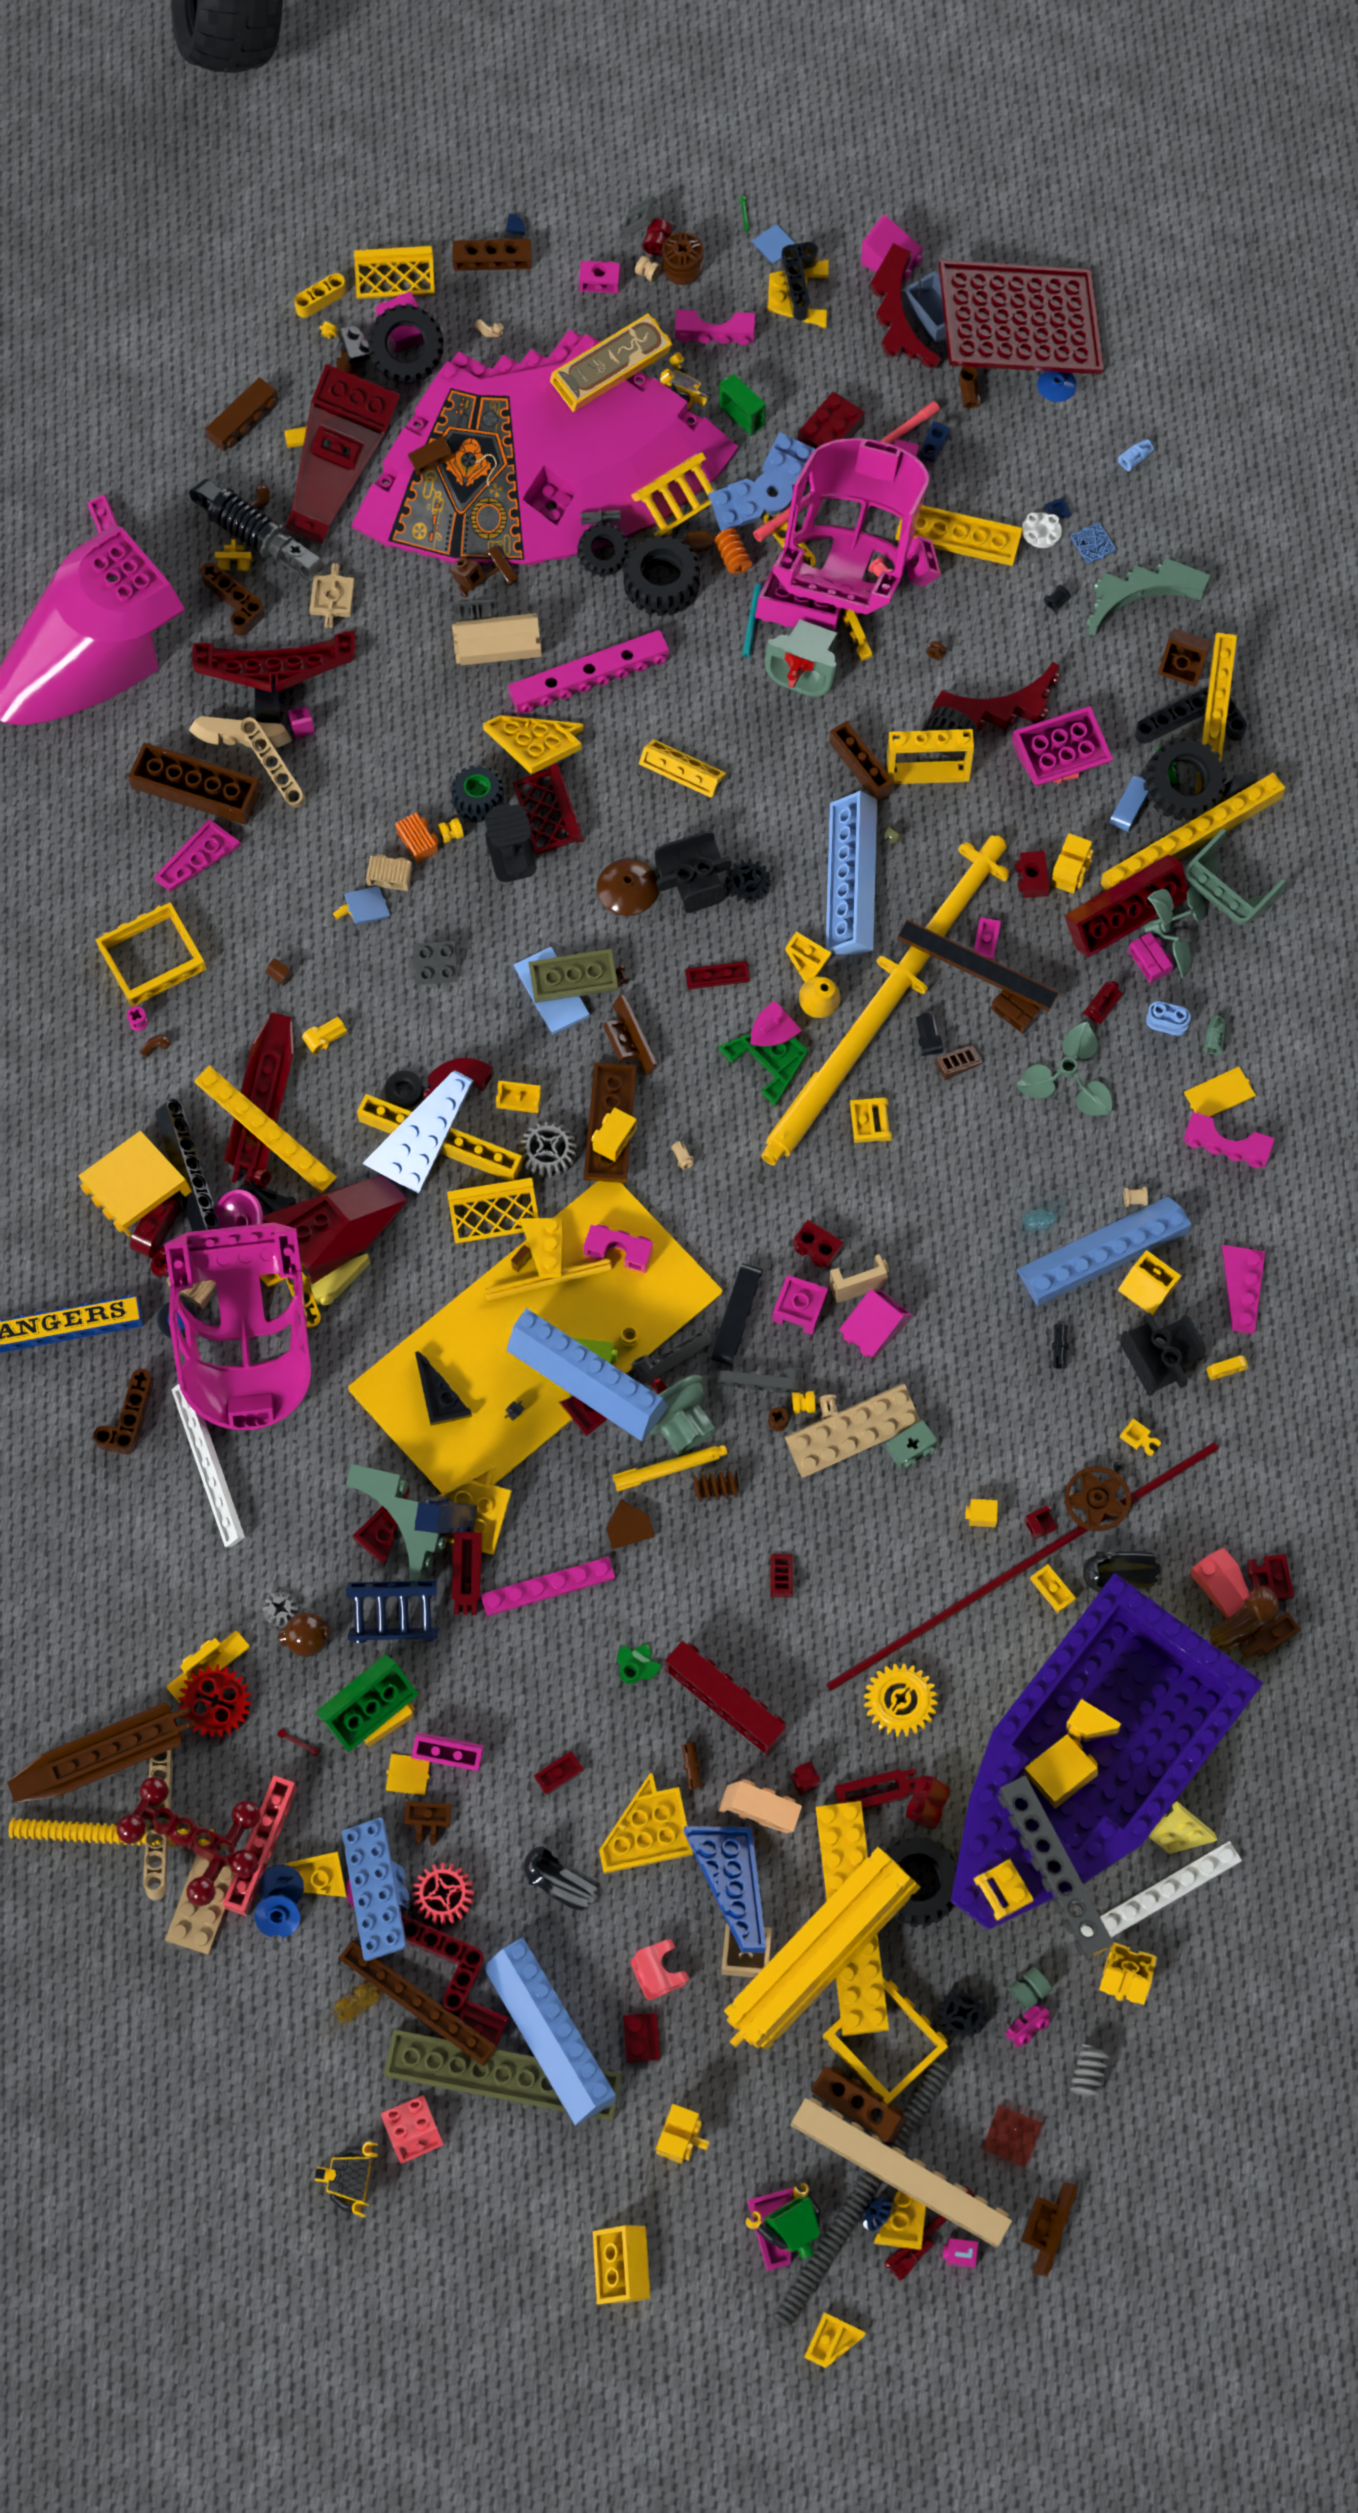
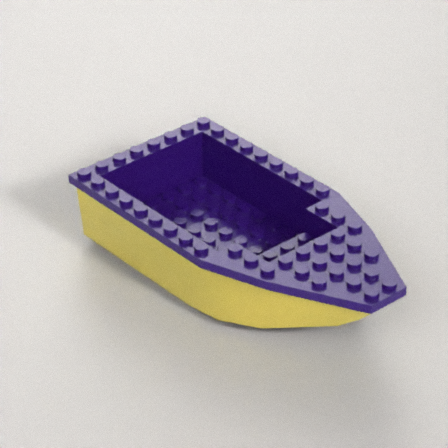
[950,1573,1264,1930]

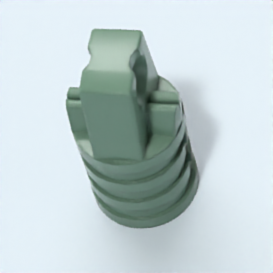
[1203,1015,1226,1055]

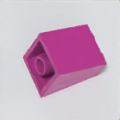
[861,214,923,282]
[839,1289,913,1358]

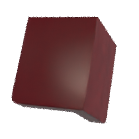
[1024,1505,1057,1540]

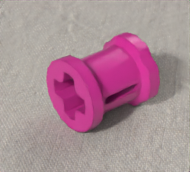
[126,1006,148,1031]

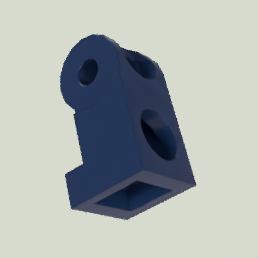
[920,421,950,463]

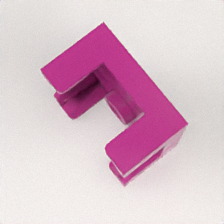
[772,1275,828,1335]

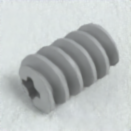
[1069,2044,1110,2097]

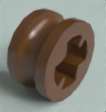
[926,641,947,661]

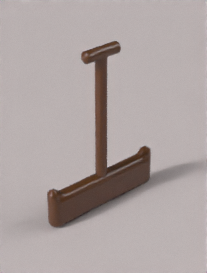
[458,546,518,598]

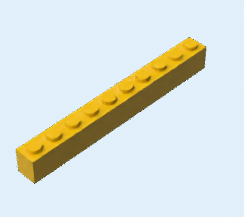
[1101,772,1285,890]

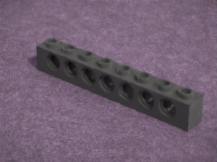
[998,1775,1114,1960]

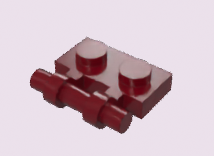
[1247,1554,1294,1601]

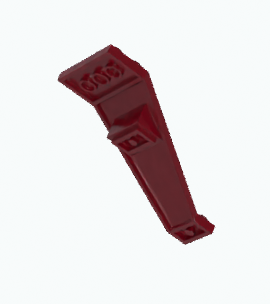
[285,363,400,544]

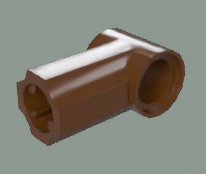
[958,367,980,409]

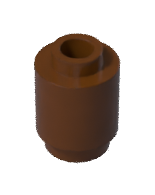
[684,530,714,552]

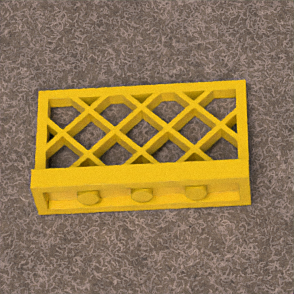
[354,246,435,299]
[447,1178,539,1244]

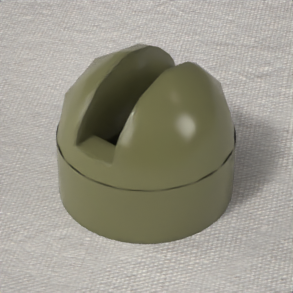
[884,826,902,844]

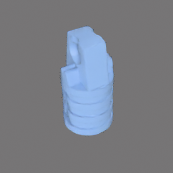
[1118,439,1154,471]

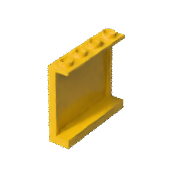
[78,1131,192,1238]

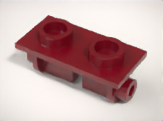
[1083,981,1123,1025]

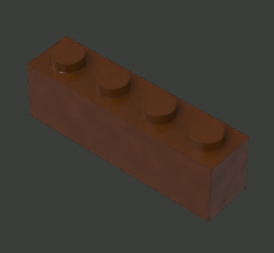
[205,377,278,452]
[829,721,894,803]

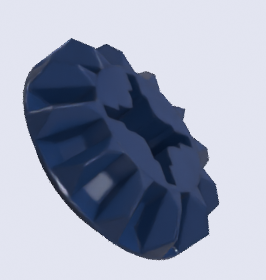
[862,2195,892,2231]

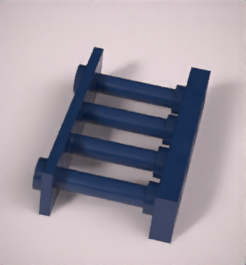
[346,1580,439,1643]

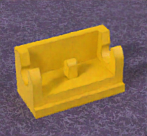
[496,1080,541,1113]

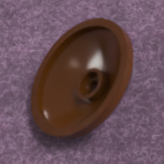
[597,859,659,916]

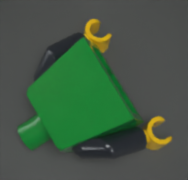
[746,2183,821,2259]

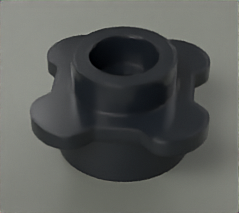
[504,1400,525,1421]

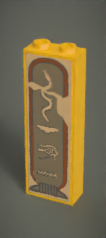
[550,313,672,413]

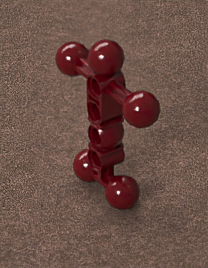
[116,1777,261,1907]

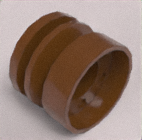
[662,232,703,285]

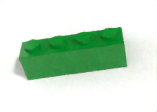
[315,1654,419,1753]

